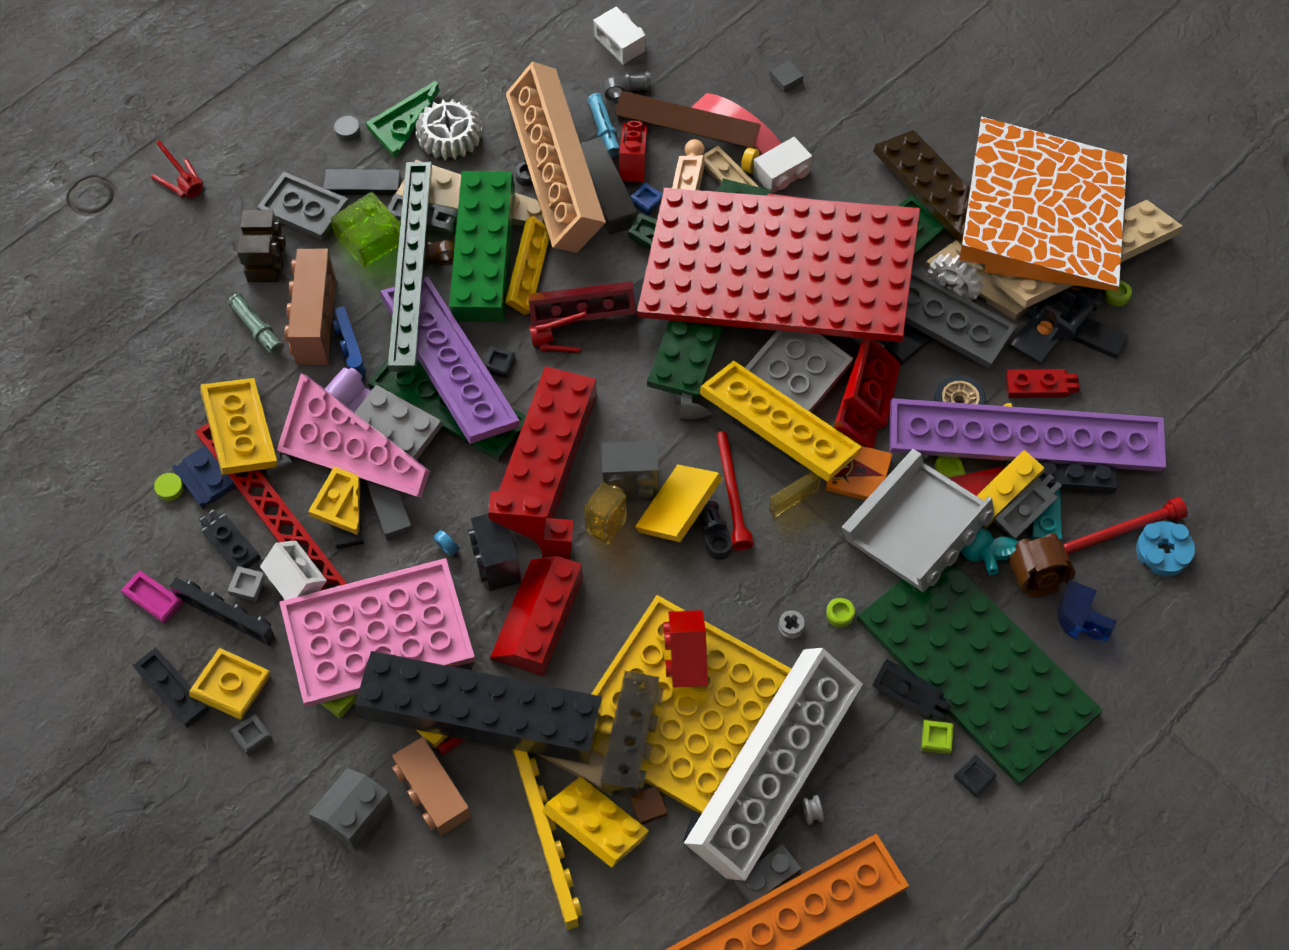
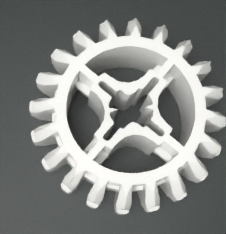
[416,99,482,161]

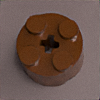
[1009,533,1075,598]

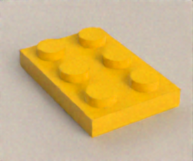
[542,776,649,868]

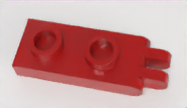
[1005,369,1080,398]

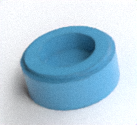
[433,530,460,556]

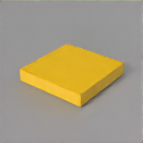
[189,648,270,720]

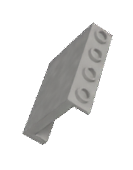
[842,449,994,593]

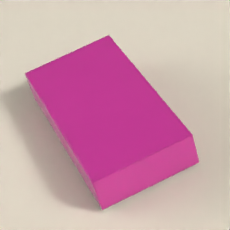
[121,570,183,624]

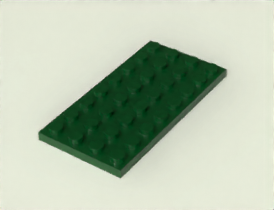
[857,563,1103,786]

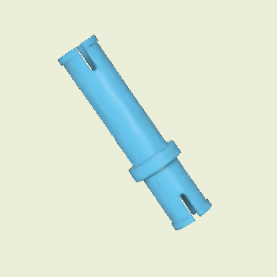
[588,93,620,158]

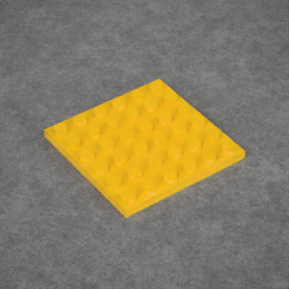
[591,595,791,814]

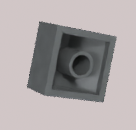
[308,768,393,850]

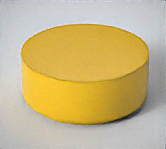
[741,148,759,174]

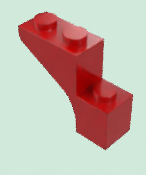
[488,491,573,560]

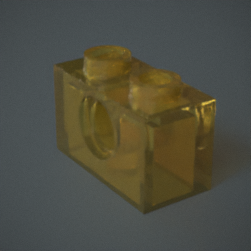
[584,482,627,545]

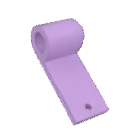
[325,368,371,413]

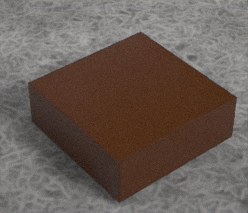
[629,786,667,825]

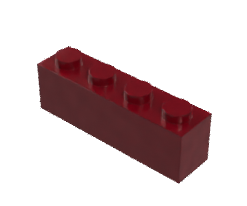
[528,281,636,327]

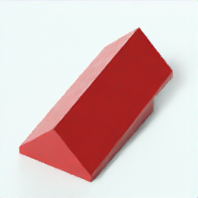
[834,338,901,449]

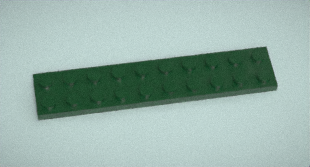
[647,178,771,400]

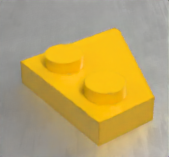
[308,466,360,535]

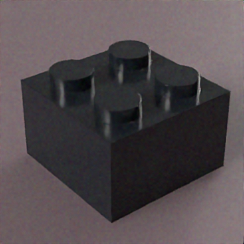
[468,514,522,591]

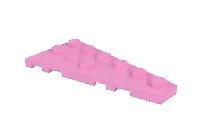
[277,373,430,498]

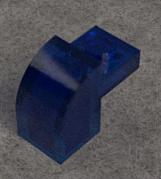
[1057,580,1117,642]

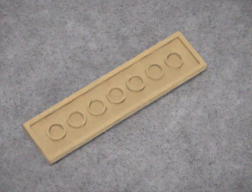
[990,200,1183,308]

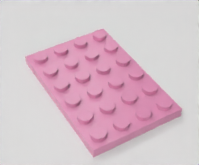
[280,558,475,708]

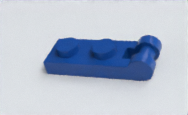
[332,306,366,380]

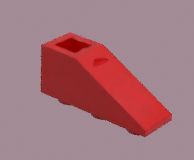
[619,121,647,182]

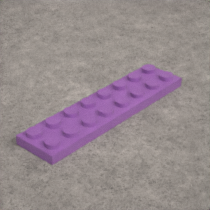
[380,277,520,444]

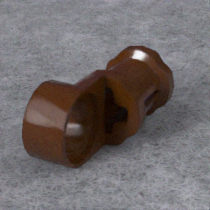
[425,240,455,265]

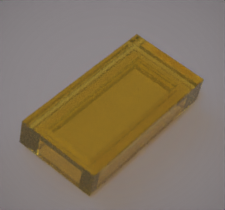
[769,471,821,518]

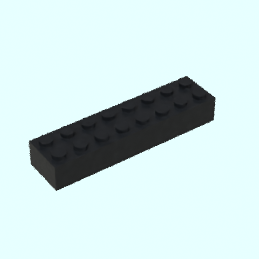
[355,651,602,764]

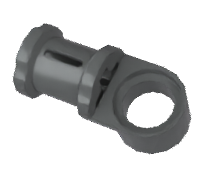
[603,71,651,102]

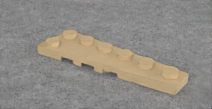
[396,160,545,226]

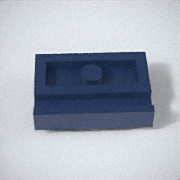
[171,446,236,509]

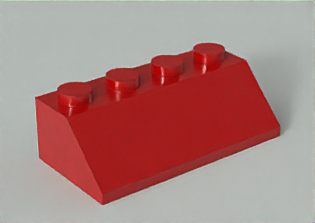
[490,556,583,677]

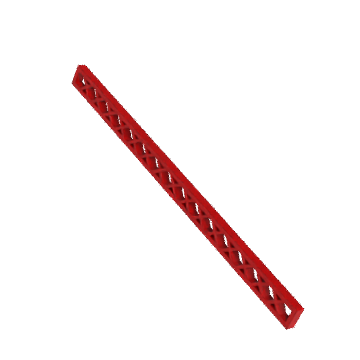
[195,423,465,756]

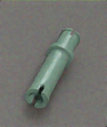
[228,293,284,356]

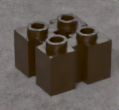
[237,210,286,282]

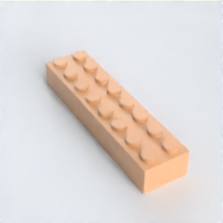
[506,62,606,253]

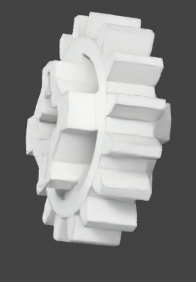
[927,253,983,301]

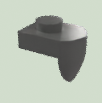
[675,393,712,420]

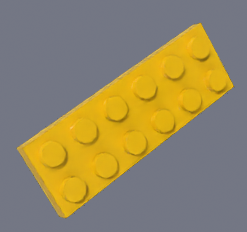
[699,361,861,482]

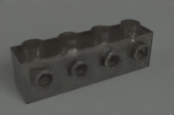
[600,671,664,798]

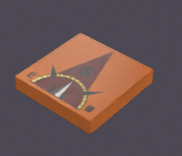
[826,446,892,501]

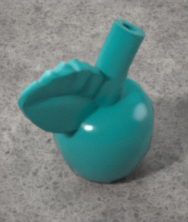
[960,527,1019,575]

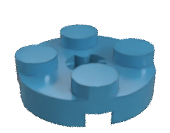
[1136,521,1195,576]

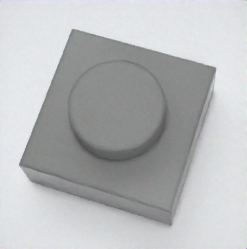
[228,566,266,602]

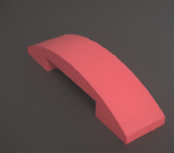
[692,93,782,156]

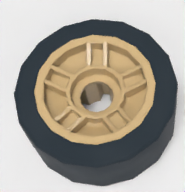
[933,376,986,405]

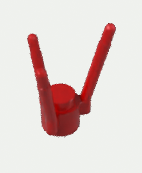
[151,140,204,198]
[530,312,587,353]

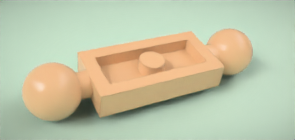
[672,139,705,190]

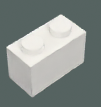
[593,7,646,65]
[753,137,812,194]
[260,541,327,600]

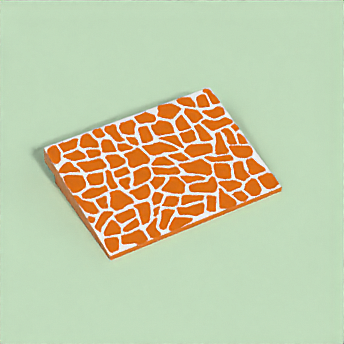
[959,117,1127,291]

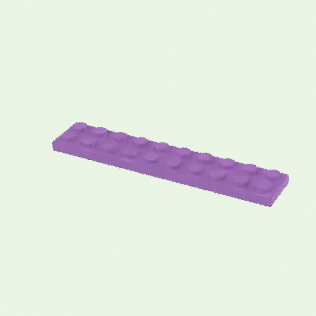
[890,398,1166,472]

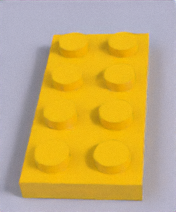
[201,378,277,475]

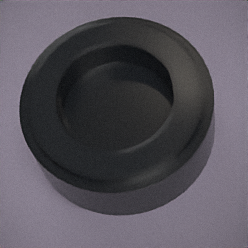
[515,161,533,186]

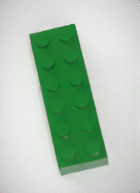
[449,171,515,322]

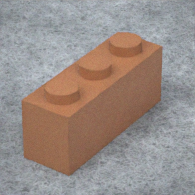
[392,737,471,836]

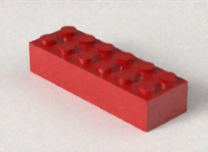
[499,366,597,519]

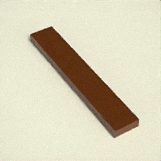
[615,91,761,148]

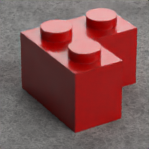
[663,610,708,688]

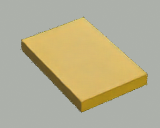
[635,464,722,542]

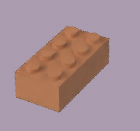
[284,249,336,365]

